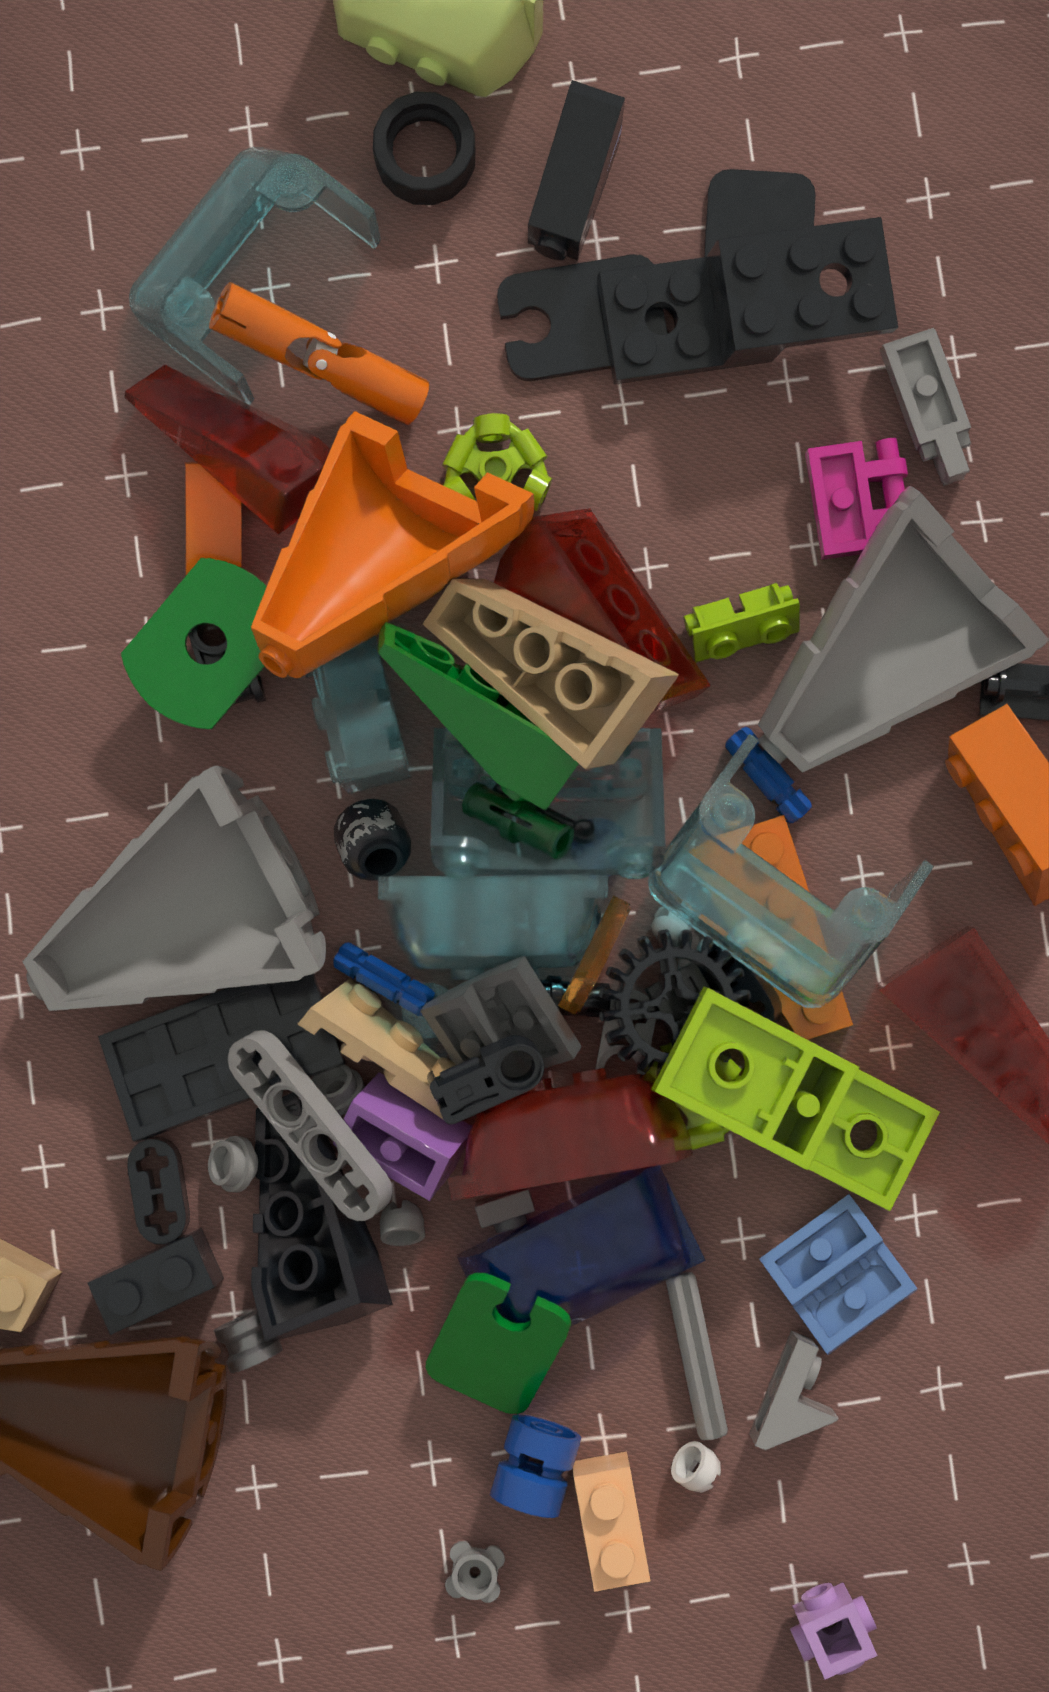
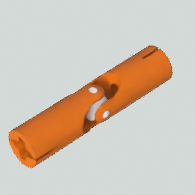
[209,282,429,425]

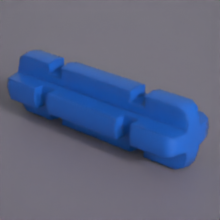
[725,727,812,824]
[333,942,435,1016]

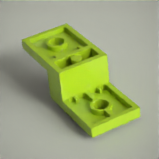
[651,987,940,1211]

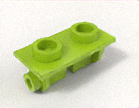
[683,583,800,662]

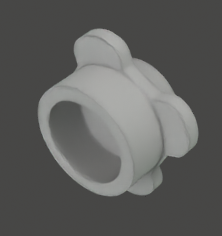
[445,1541,505,1603]

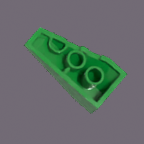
[378,622,579,811]

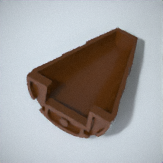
[0,1336,227,1571]

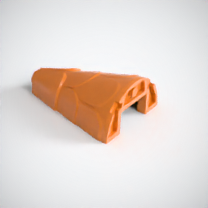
[251,411,534,678]

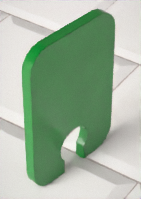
[425,1273,571,1414]

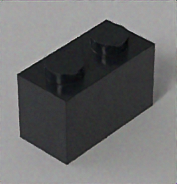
[88,1227,224,1335]

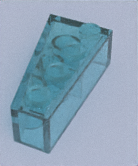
[305,636,412,794]

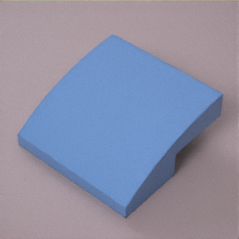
[759,1194,918,1355]

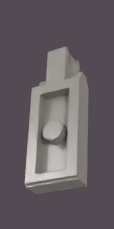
[880,328,971,486]

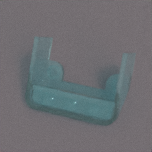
[129,147,381,407]
[648,734,934,1008]

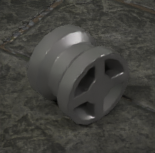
[214,1310,283,1373]

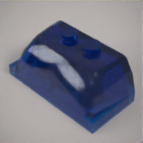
[457,1158,706,1326]

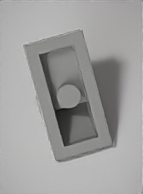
[749,1330,839,1450]

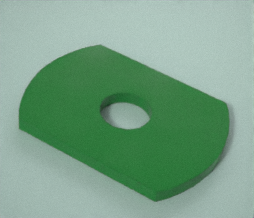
[121,558,267,729]

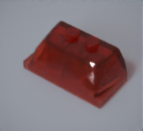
[494,508,711,712]
[447,1068,693,1201]

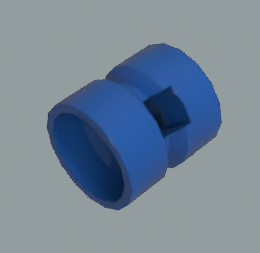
[490,1414,581,1518]

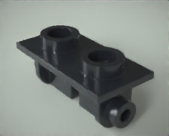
[979,663,1049,721]

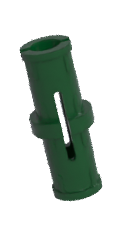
[462,782,574,860]

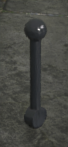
[493,783,596,844]

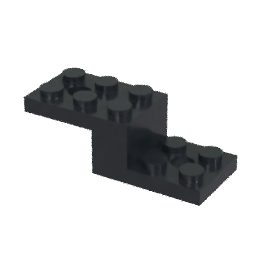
[597,217,898,385]

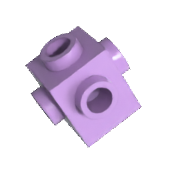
[790,1583,877,1680]

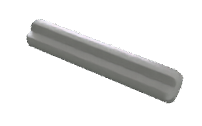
[666,1272,728,1440]

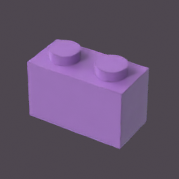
[333,1073,474,1201]

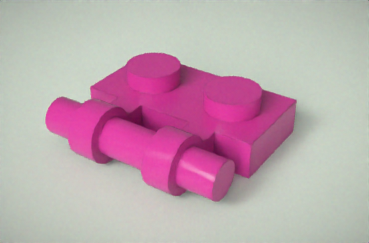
[805,438,908,560]

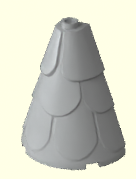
[757,486,1049,773]
[22,765,326,1011]

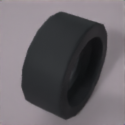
[373,91,476,205]

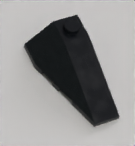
[251,1092,393,1342]

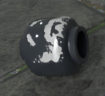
[333,798,411,881]

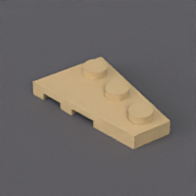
[298,978,455,1120]

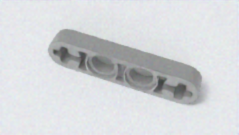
[228,1030,393,1221]

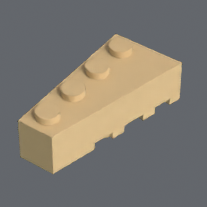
[423,578,679,769]

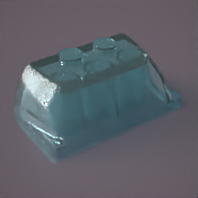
[378,875,608,980]

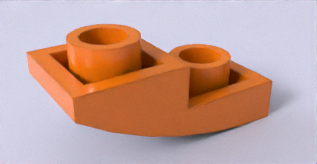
[185,462,242,575]

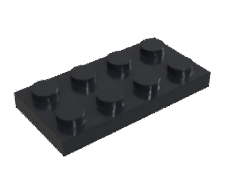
[98,973,346,1142]

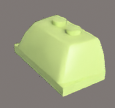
[333,0,543,97]

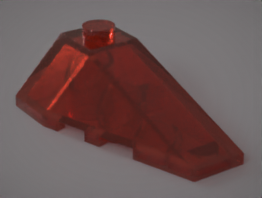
[125,365,330,535]

